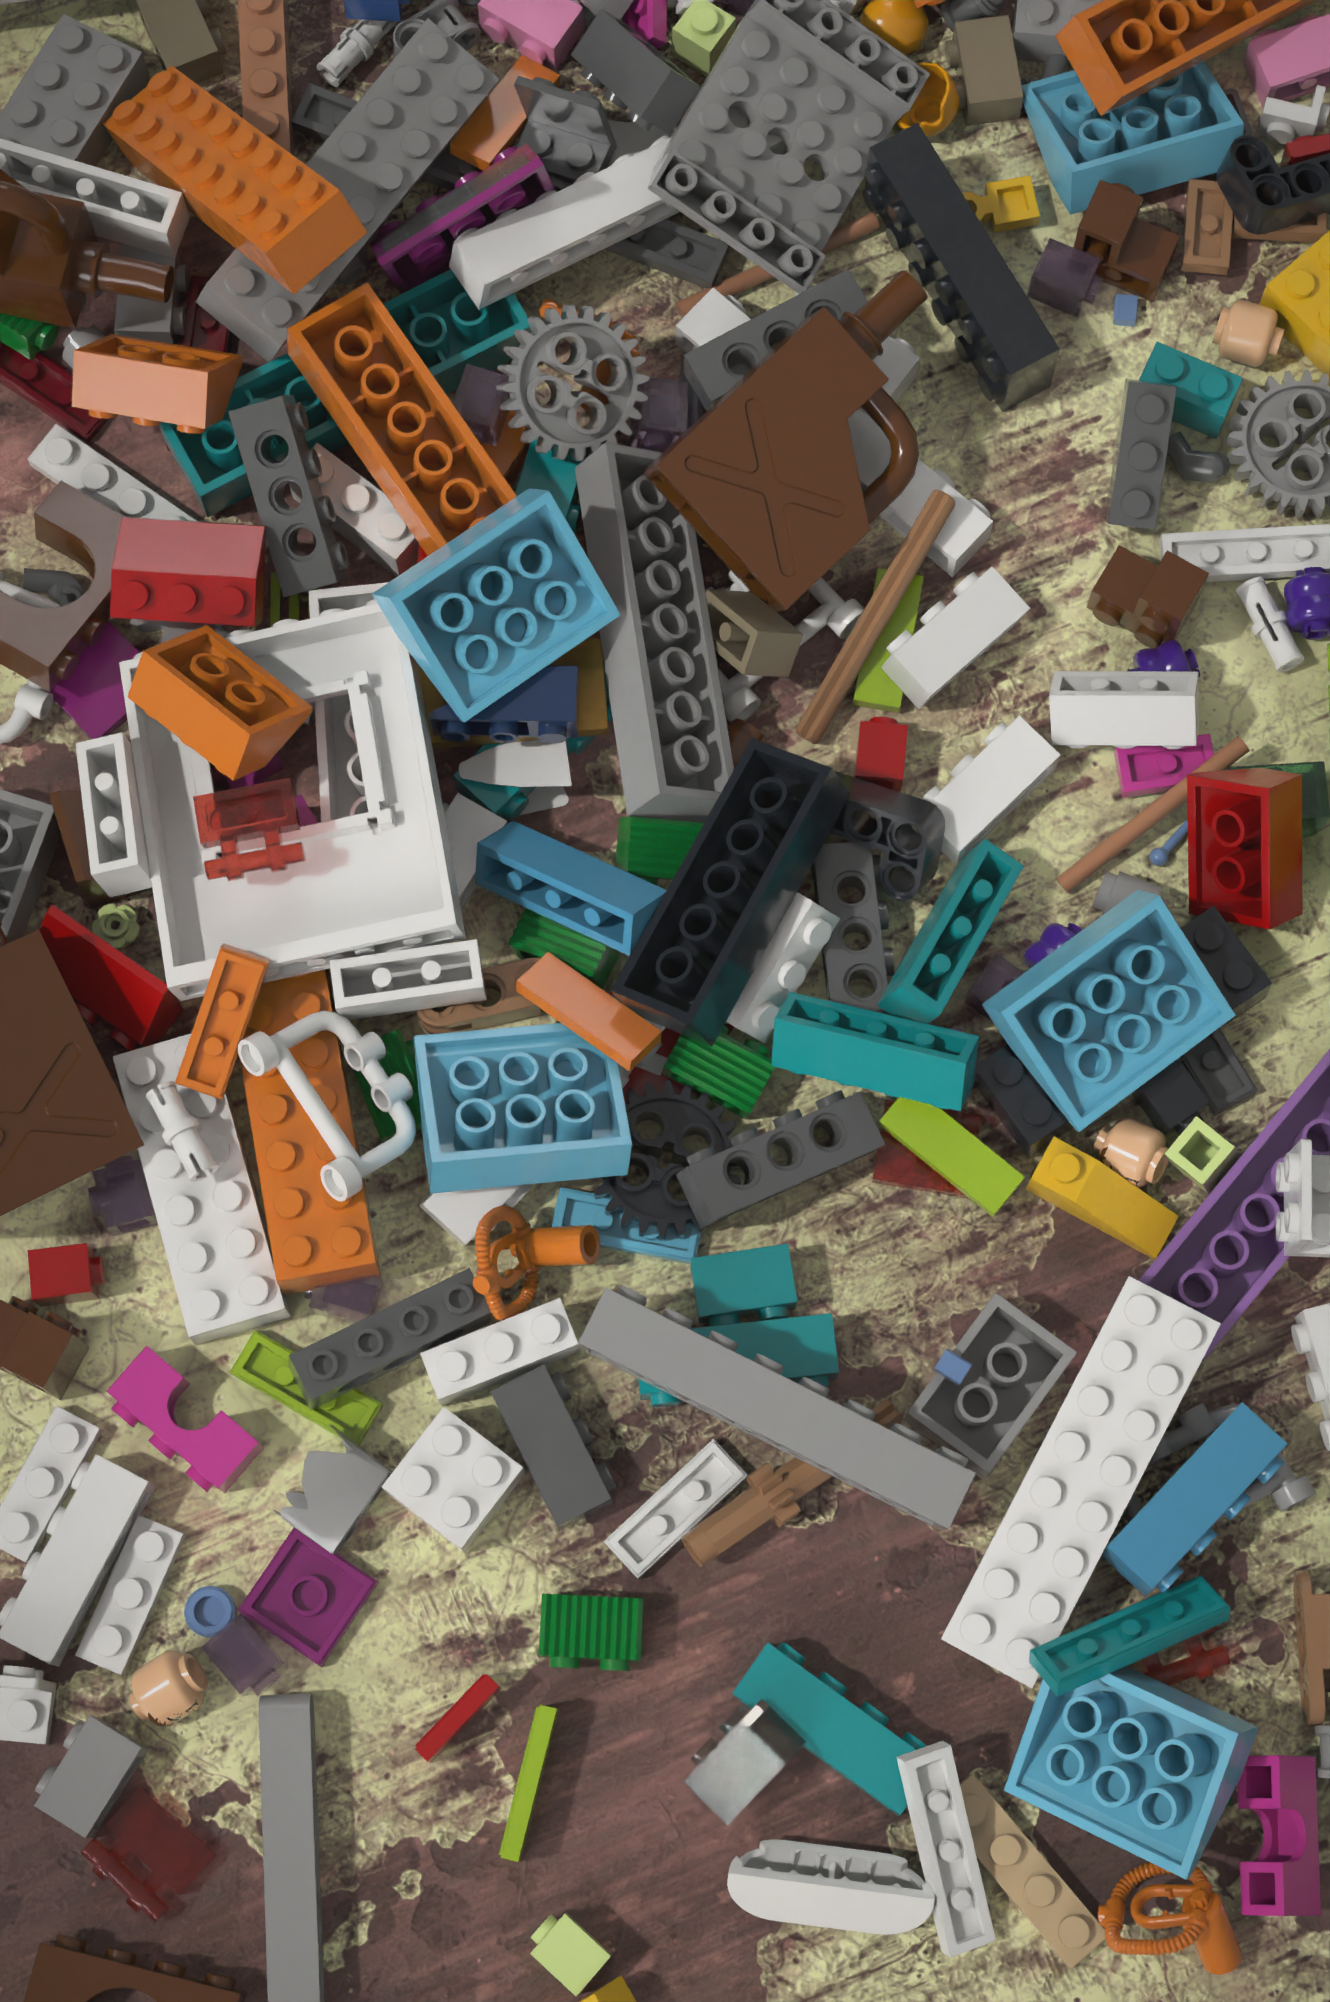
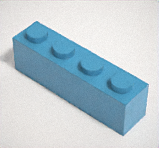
[475,821,667,956]
[1101,1402,1288,1597]

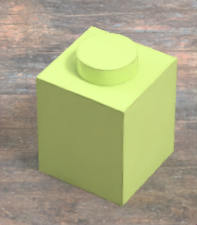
[672,0,736,77]
[1164,1116,1240,1195]
[530,1913,612,1996]

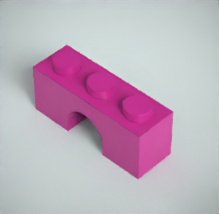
[106,1346,264,1493]
[1238,1755,1321,1916]

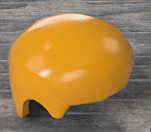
[859,0,929,56]
[895,62,960,137]

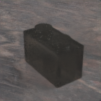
[683,1699,806,1826]

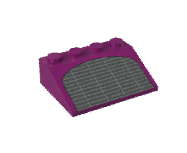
[370,144,556,294]

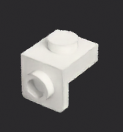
[1256,85,1330,144]

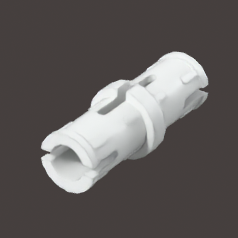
[316,20,397,87]
[1236,576,1305,673]
[146,1081,219,1182]

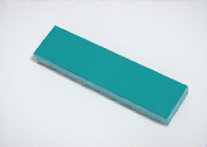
[1029,1575,1231,1697]

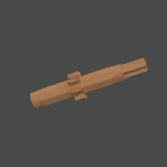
[681,1399,902,1567]

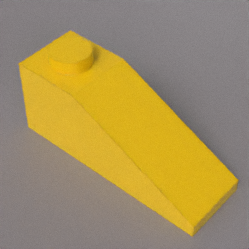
[1025,1136,1179,1260]

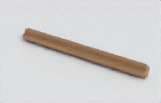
[796,489,955,744]

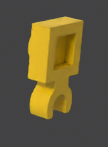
[962,175,1040,233]

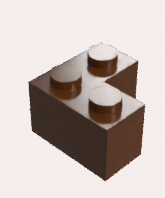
[1068,180,1180,302]
[1086,545,1209,648]
[0,1296,89,1401]

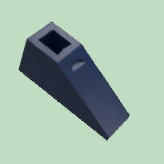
[429,666,580,743]

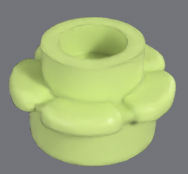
[92,903,140,949]

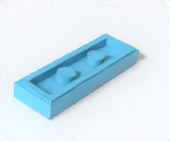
[552,1187,701,1264]

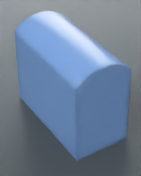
[1113,294,1138,327]
[934,1348,972,1386]

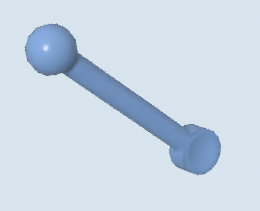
[1149,820,1188,866]

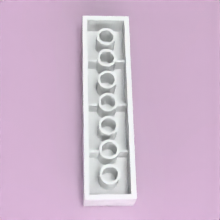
[941,1276,1221,1688]

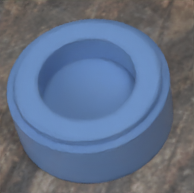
[184,1586,237,1638]

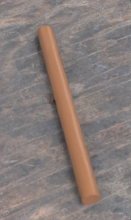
[675,212,880,319]
[1056,736,1250,893]

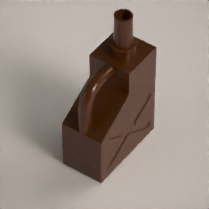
[0,169,174,329]
[642,270,928,612]
[0,922,144,1216]

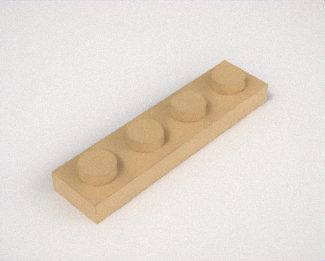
[960,1774,1105,1969]

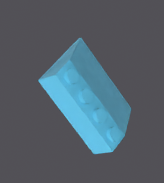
[1021,61,1244,215]
[372,488,621,722]
[982,889,1236,1132]
[414,1023,632,1194]
[1003,1666,1259,1880]

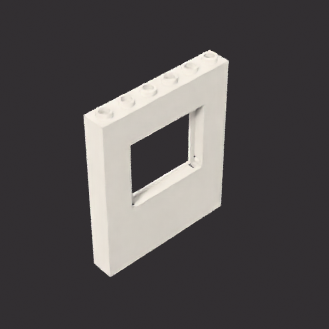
[119,599,466,1001]

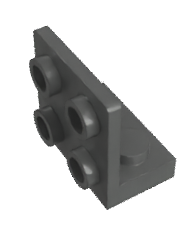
[514,76,617,184]

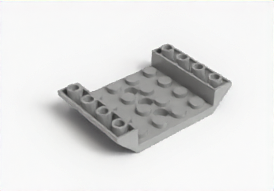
[647,0,930,294]

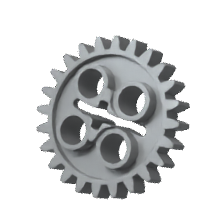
[496,305,649,461]
[1226,369,1330,519]

